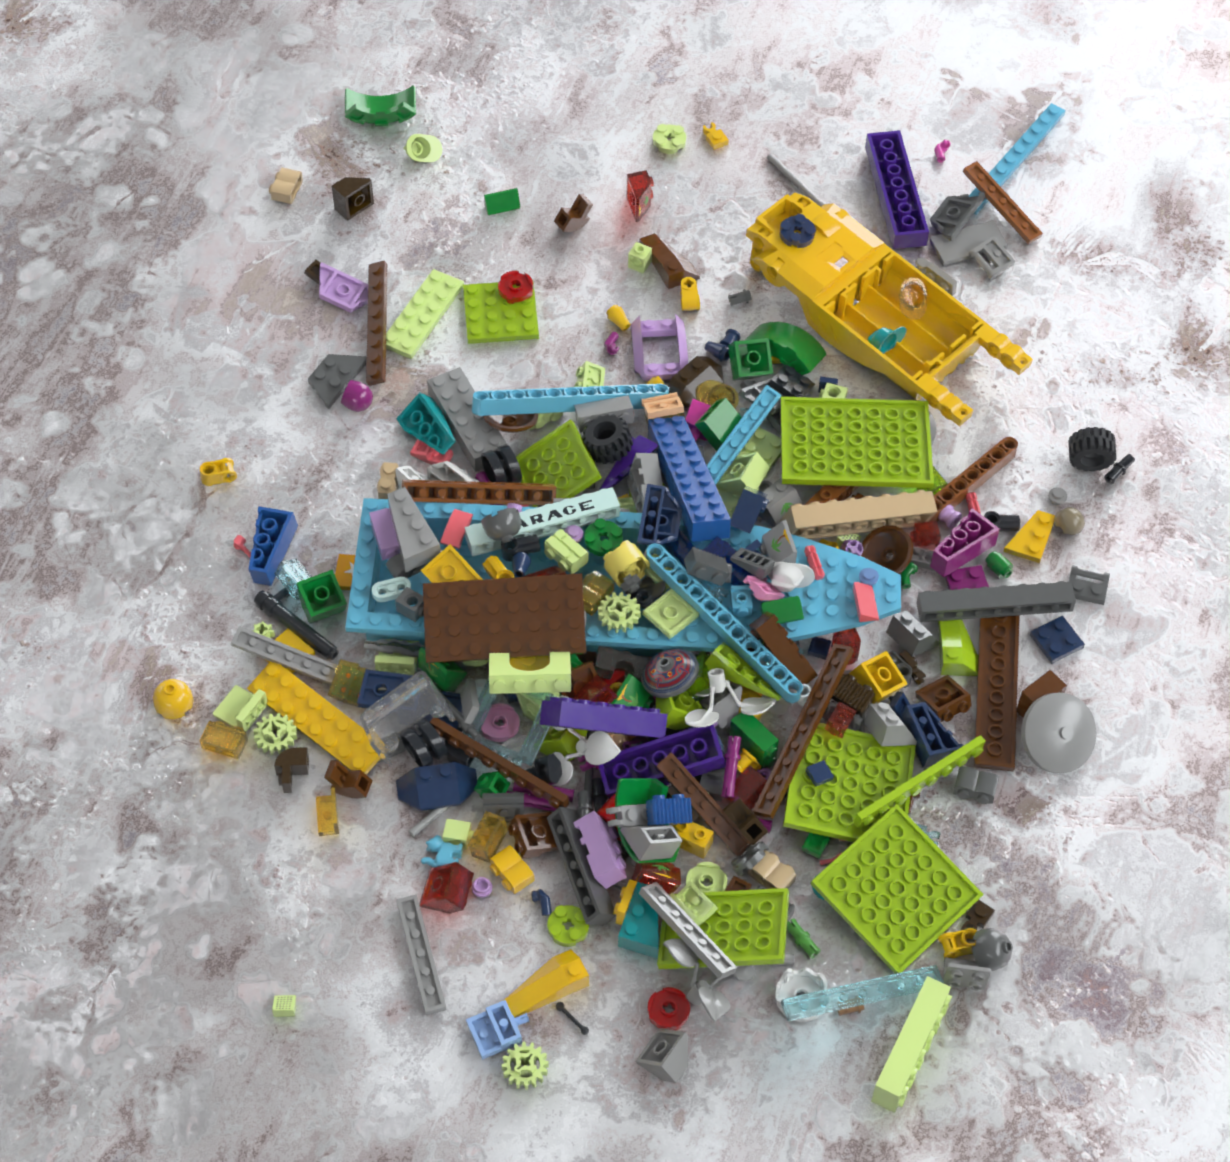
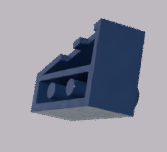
[901,702,964,768]

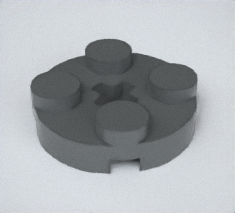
[731,841,769,876]

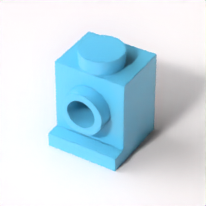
[730,585,753,617]

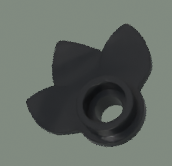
[628,575,666,609]

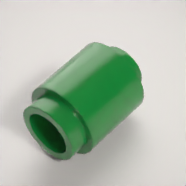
[985,551,1013,579]

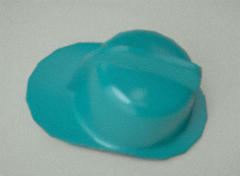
[868,327,907,354]

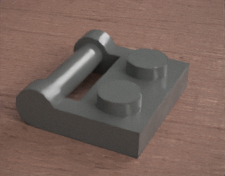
[1069,565,1110,605]

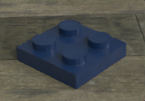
[1030,615,1085,664]

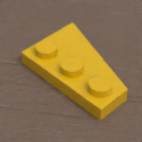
[1003,510,1055,563]

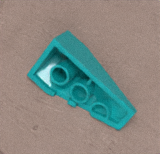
[396,392,456,455]

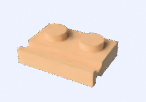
[641,392,684,419]

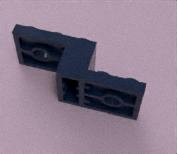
[357,669,463,729]

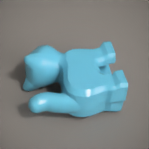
[421,835,463,872]

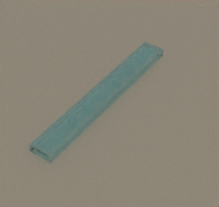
[780,965,944,1022]

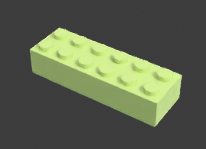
[871,976,952,1113]

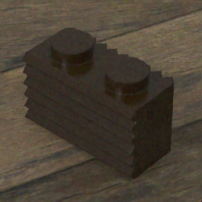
[831,674,875,718]

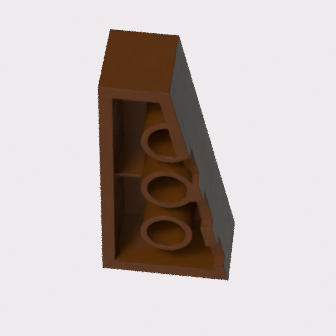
[748,611,818,684]

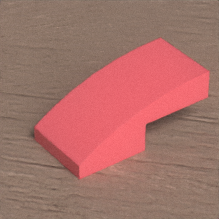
[410,439,454,465]
[440,509,473,549]

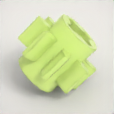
[252,621,275,639]

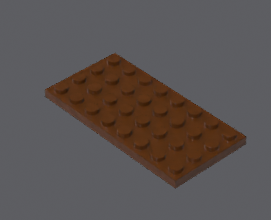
[423,573,587,663]

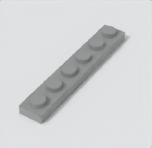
[231,626,348,687]
[639,882,737,979]
[396,894,447,1015]

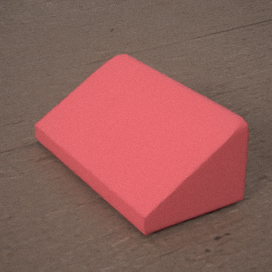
[853,582,879,622]

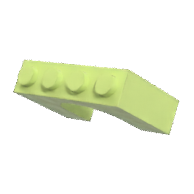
[489,652,571,694]

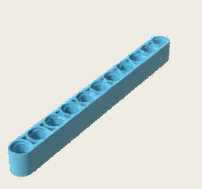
[472,384,669,416]
[646,543,803,703]

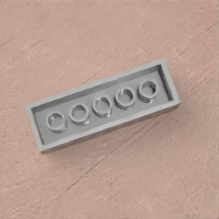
[427,367,507,472]

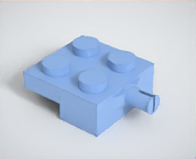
[466,1000,530,1060]

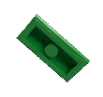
[484,188,521,215]
[760,596,804,624]

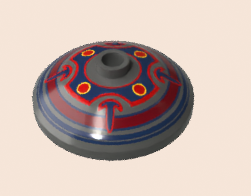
[641,648,699,698]

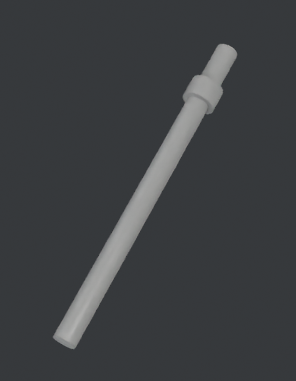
[767,154,826,207]

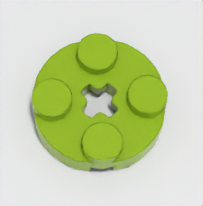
[547,905,589,947]

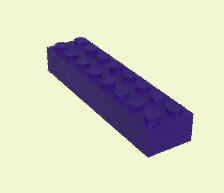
[865,130,929,249]

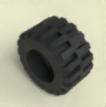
[582,414,633,464]
[1068,427,1117,472]

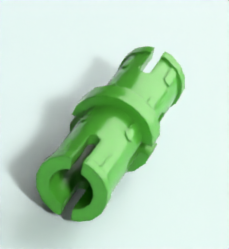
[787,918,821,959]

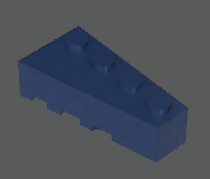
[730,486,769,533]

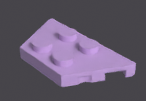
[319,262,368,313]

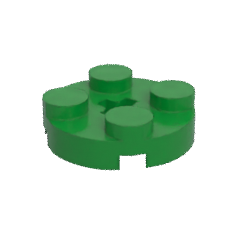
[584,518,623,556]

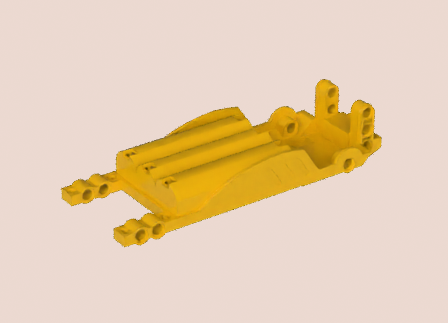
[746,192,1033,427]

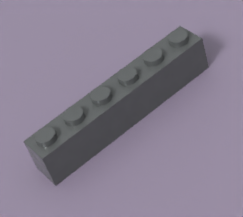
[547,807,616,926]

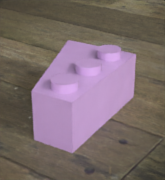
[573,811,627,889]

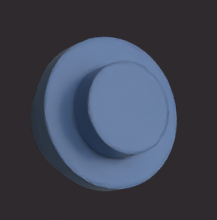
[859,568,879,586]

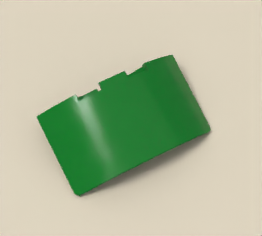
[345,85,416,126]
[745,322,827,375]
[615,778,681,863]

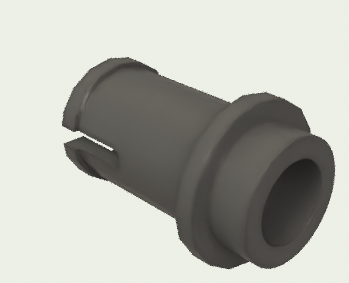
[728,289,752,306]

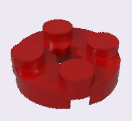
[498,270,533,304]
[647,987,690,1031]

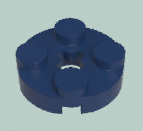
[780,214,816,248]

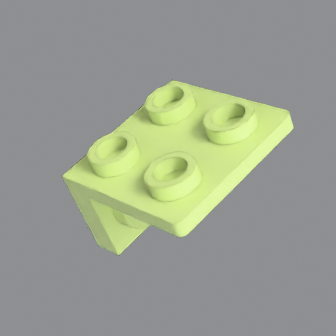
[374,639,419,675]
[213,685,268,734]

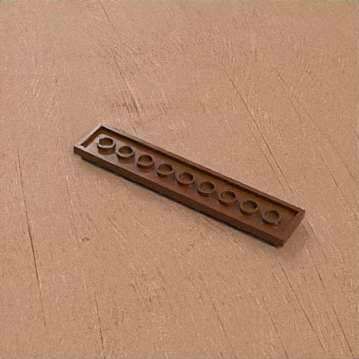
[974,615,1020,772]

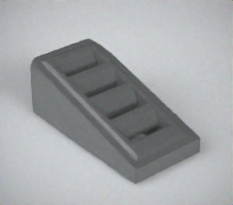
[730,547,775,580]

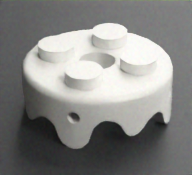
[775,967,829,1022]

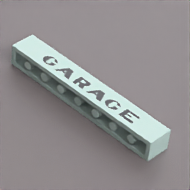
[465,487,620,557]

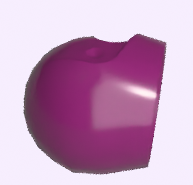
[341,380,373,412]

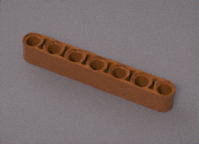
[928,437,1018,523]

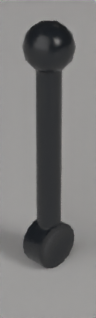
[556,1002,589,1035]

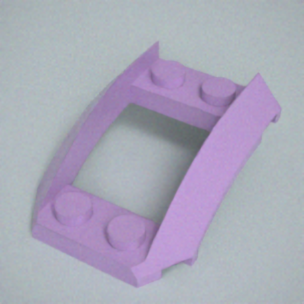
[631,314,688,381]

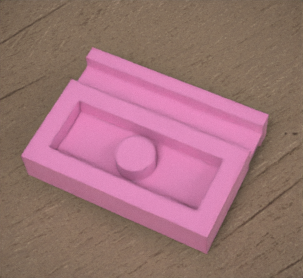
[743,575,785,601]

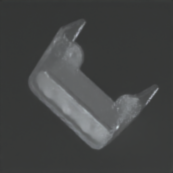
[360,671,455,767]

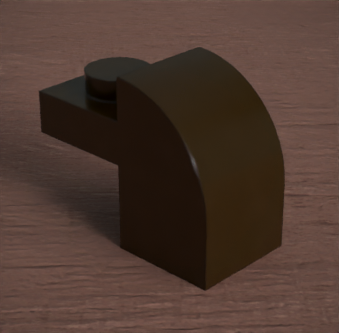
[274,747,309,793]
[723,796,769,845]

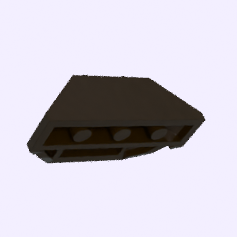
[667,356,724,408]

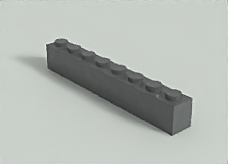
[916,581,1076,622]

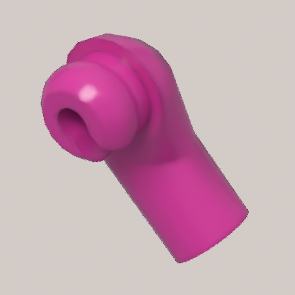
[934,139,951,163]

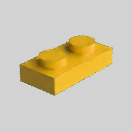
[613,879,637,925]

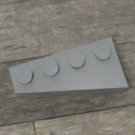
[387,487,440,573]

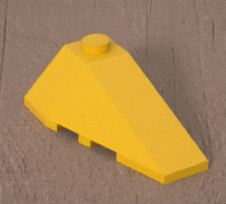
[503,949,589,1018]

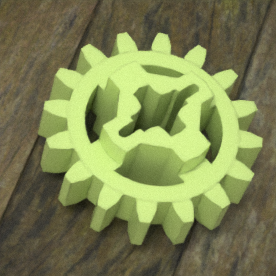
[598,592,641,633]
[253,713,297,755]
[501,1042,549,1090]

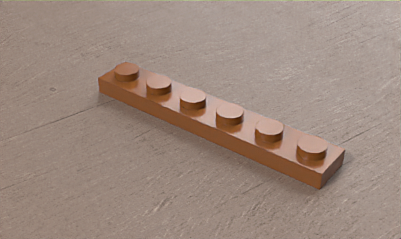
[963,161,1043,245]

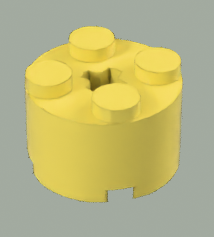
[603,540,650,587]

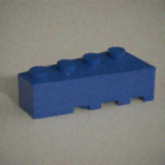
[248,506,298,586]

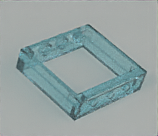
[462,677,557,766]

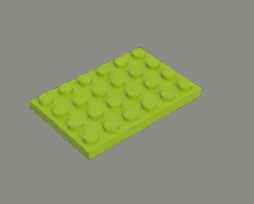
[657,888,789,969]

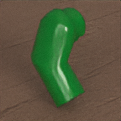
[900,562,918,589]

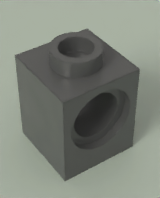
[395,587,424,622]

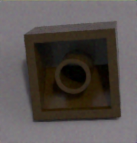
[331,177,374,221]

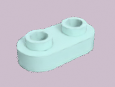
[372,577,411,602]

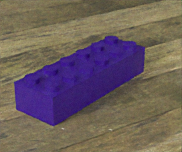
[539,697,667,738]
[598,724,726,798]

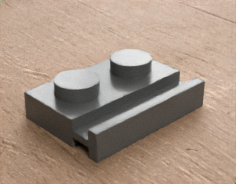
[483,792,524,823]

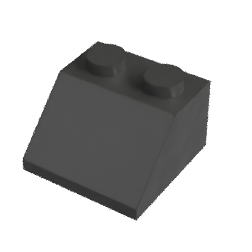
[886,610,940,657]

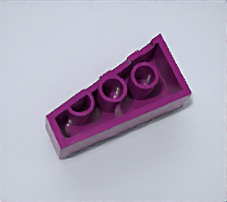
[930,508,1000,578]

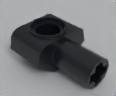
[526,753,562,785]

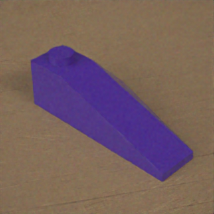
[598,435,658,491]

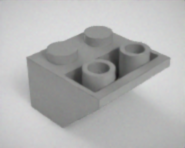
[620,825,682,861]

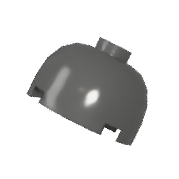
[481,508,521,543]
[972,928,1013,971]

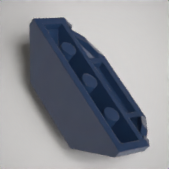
[637,484,682,545]
[396,762,477,811]

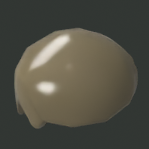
[1054,507,1085,536]

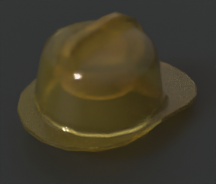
[899,278,927,320]
[696,380,739,408]

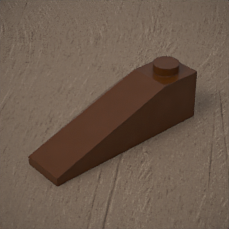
[639,233,700,290]

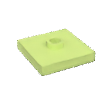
[643,588,699,639]

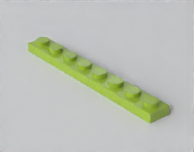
[853,735,986,829]

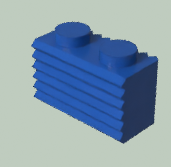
[646,794,692,826]

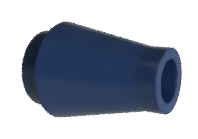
[704,341,730,362]
[512,552,531,578]

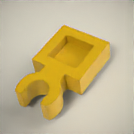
[703,122,729,150]

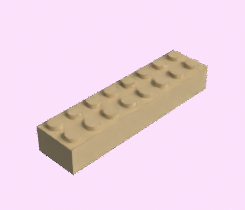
[779,490,937,539]

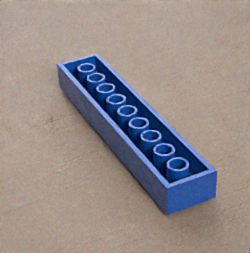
[647,416,731,542]

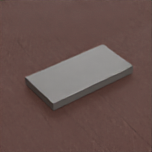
[930,220,1008,266]

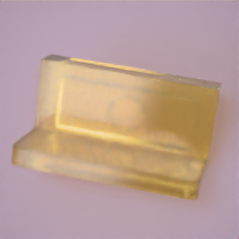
[316,787,339,836]

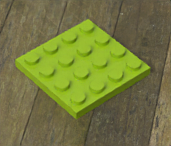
[463,282,539,344]
[516,419,602,507]

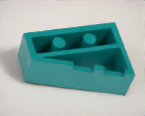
[618,882,659,959]

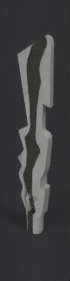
[363,639,463,663]

